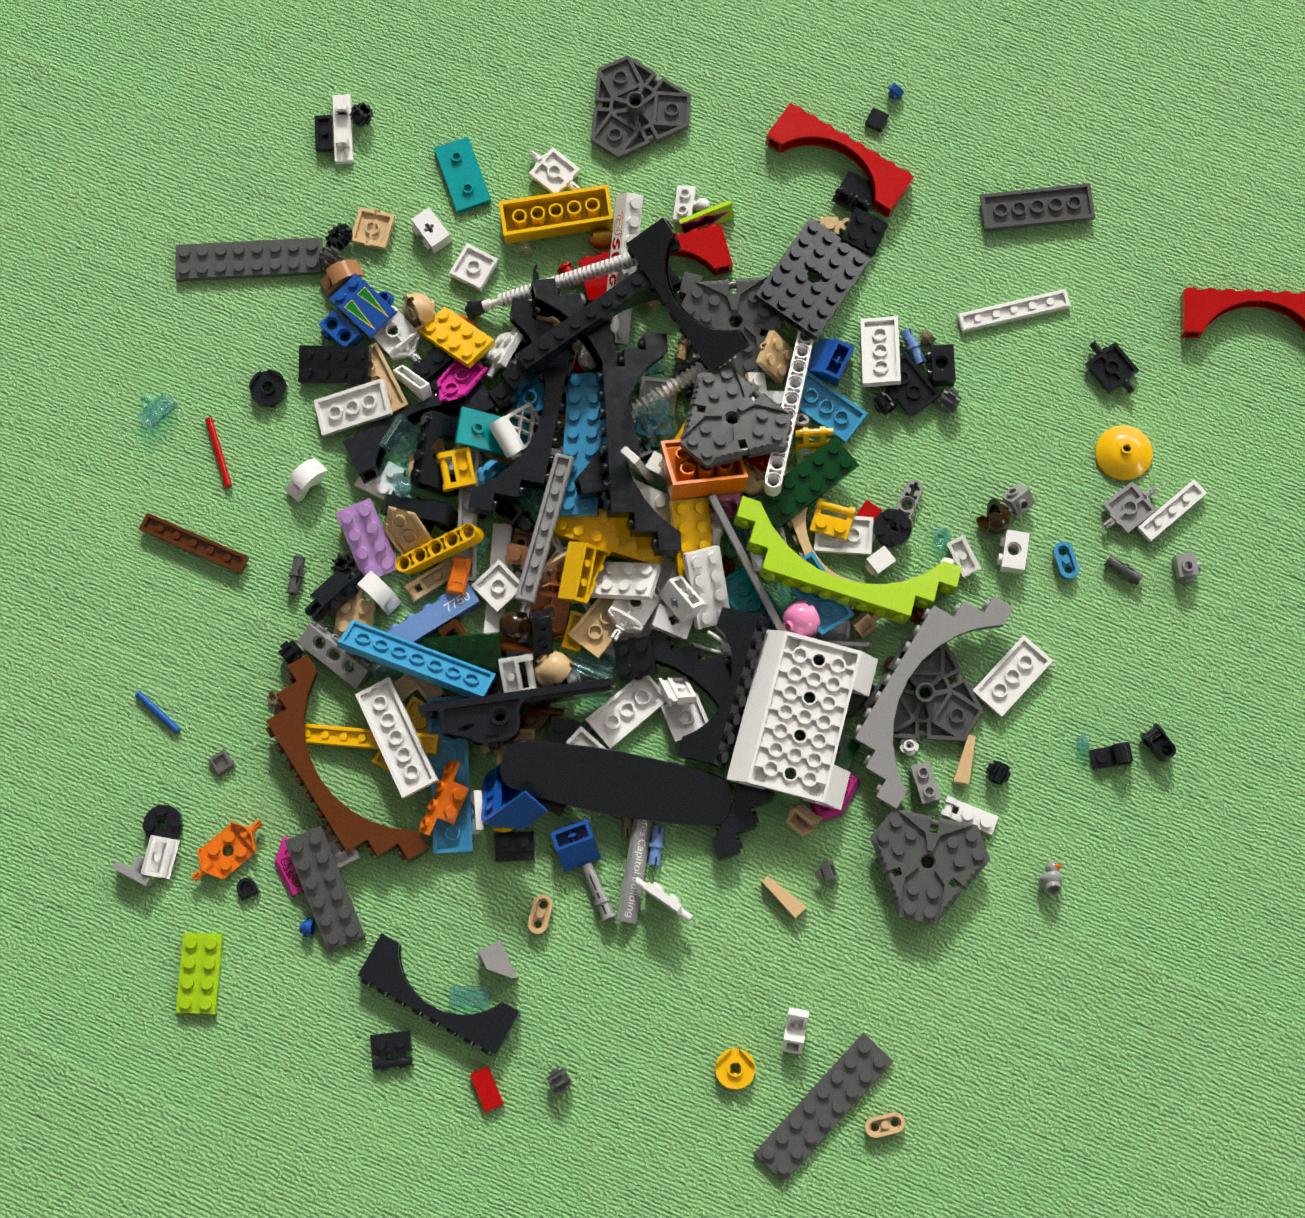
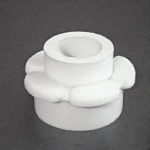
[899,739,919,756]

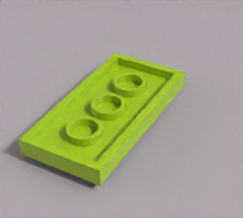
[176,932,224,1015]

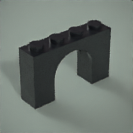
[410,410,459,498]

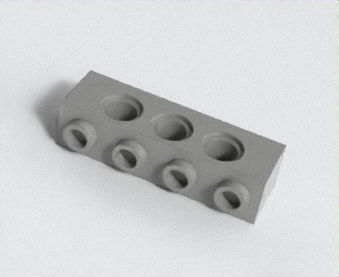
[297,622,376,689]

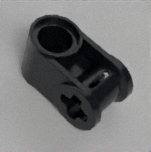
[1140,723,1176,762]

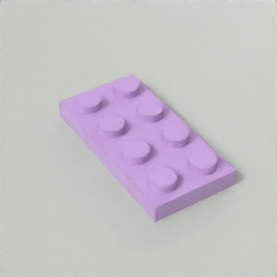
[335,498,397,577]

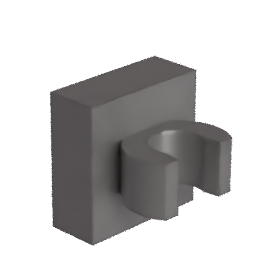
[814,860,839,882]

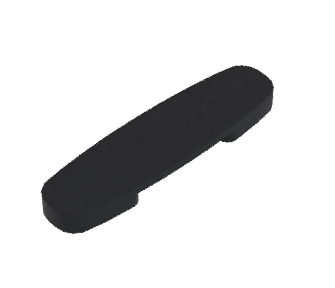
[500,740,732,825]

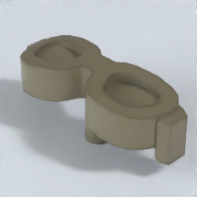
[267,690,284,715]

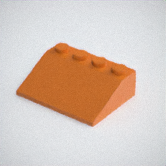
[660,439,748,500]

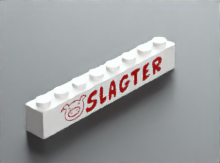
[607,192,643,346]

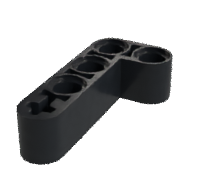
[380,494,458,532]

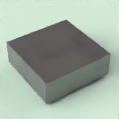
[208,749,236,776]

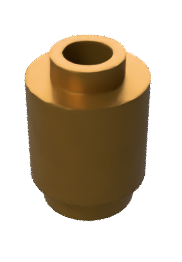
[589,228,613,249]

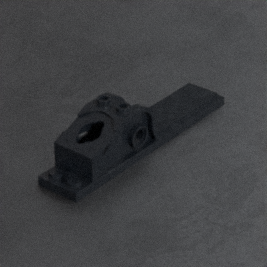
[418,677,615,750]

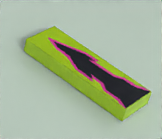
[678,200,735,234]

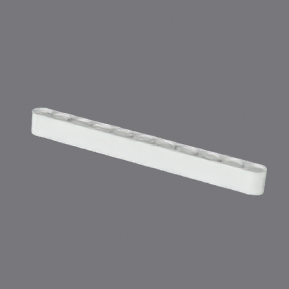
[764,329,814,497]

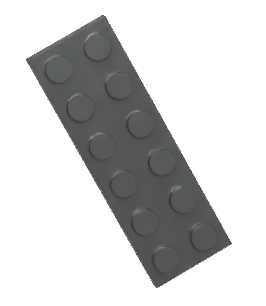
[979,183,1095,231]
[285,826,366,951]

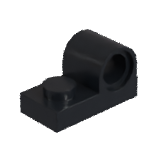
[1089,742,1133,770]

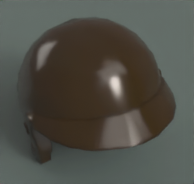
[976,498,1011,534]
[498,611,531,644]

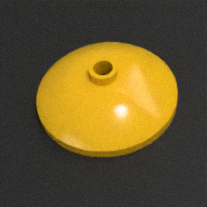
[1095,426,1153,481]

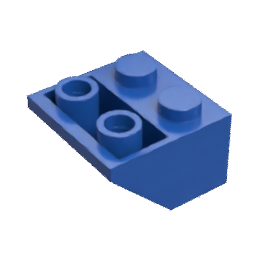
[808,338,854,387]
[550,819,601,872]

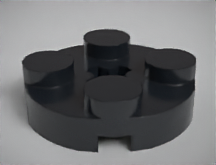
[249,369,288,408]
[873,508,912,548]
[142,804,184,839]

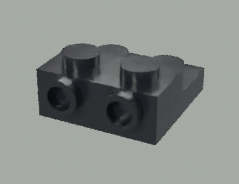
[411,347,453,395]

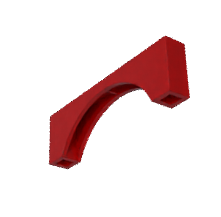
[765,103,914,218]
[578,224,733,303]
[1180,287,1305,339]

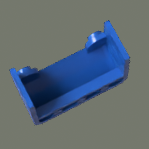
[481,763,547,829]

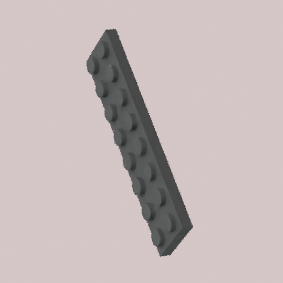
[175,237,323,282]
[754,1033,893,1182]

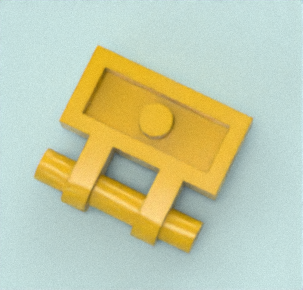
[795,426,833,461]

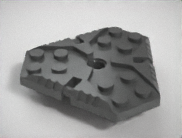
[591,55,691,160]
[681,276,784,377]
[680,366,792,469]
[863,636,984,742]
[870,809,990,925]

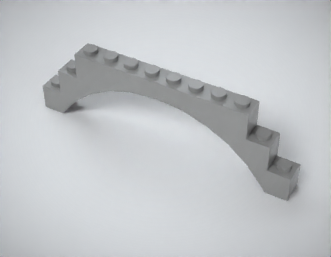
[853,596,1014,809]

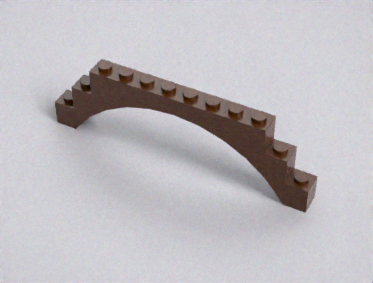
[265,654,429,864]

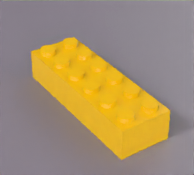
[499,185,614,244]
[554,508,665,566]

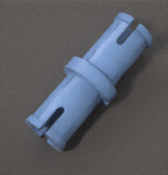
[900,328,926,366]
[648,825,665,867]

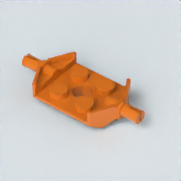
[191,819,263,882]

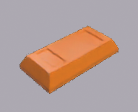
[446,556,472,596]

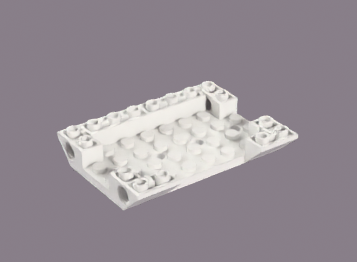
[726,630,878,811]

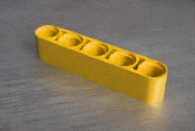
[395,523,484,575]

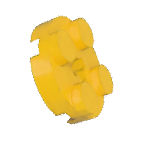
[715,1048,755,1089]

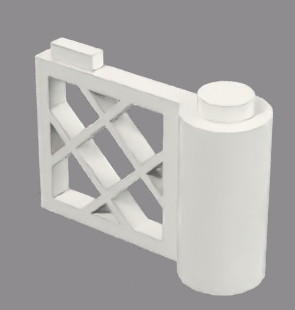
[488,402,540,460]

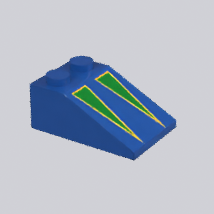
[330,273,397,339]

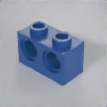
[319,309,363,346]

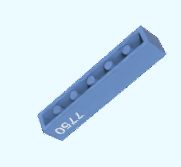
[383,582,481,666]

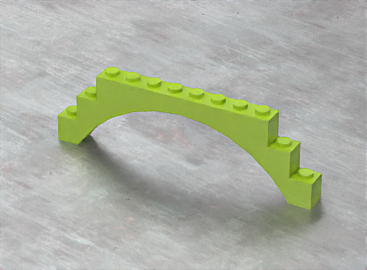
[733,496,962,623]

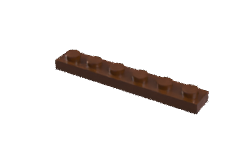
[139,513,249,575]

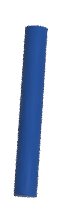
[135,691,181,734]

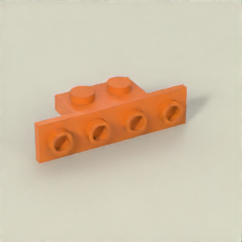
[419,760,469,836]

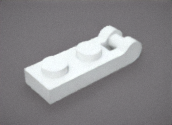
[940,796,998,836]

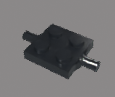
[1085,341,1139,394]

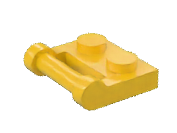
[436,447,477,492]
[810,498,856,541]

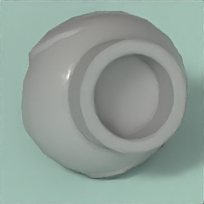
[1038,861,1063,895]

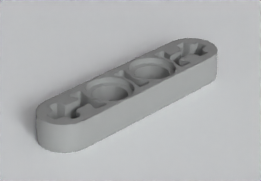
[888,479,923,549]

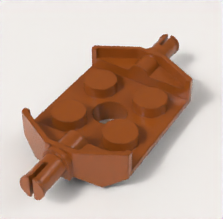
[529,569,571,640]

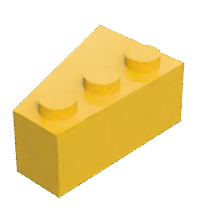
[558,541,612,603]

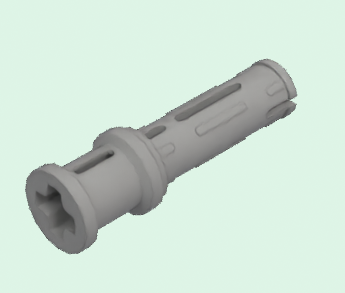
[581,862,617,923]

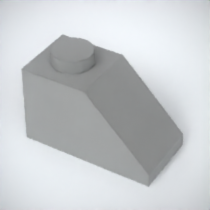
[477,941,518,980]

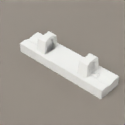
[332,94,354,165]

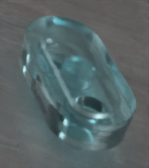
[393,473,411,497]

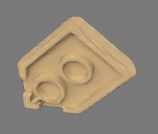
[384,506,434,555]

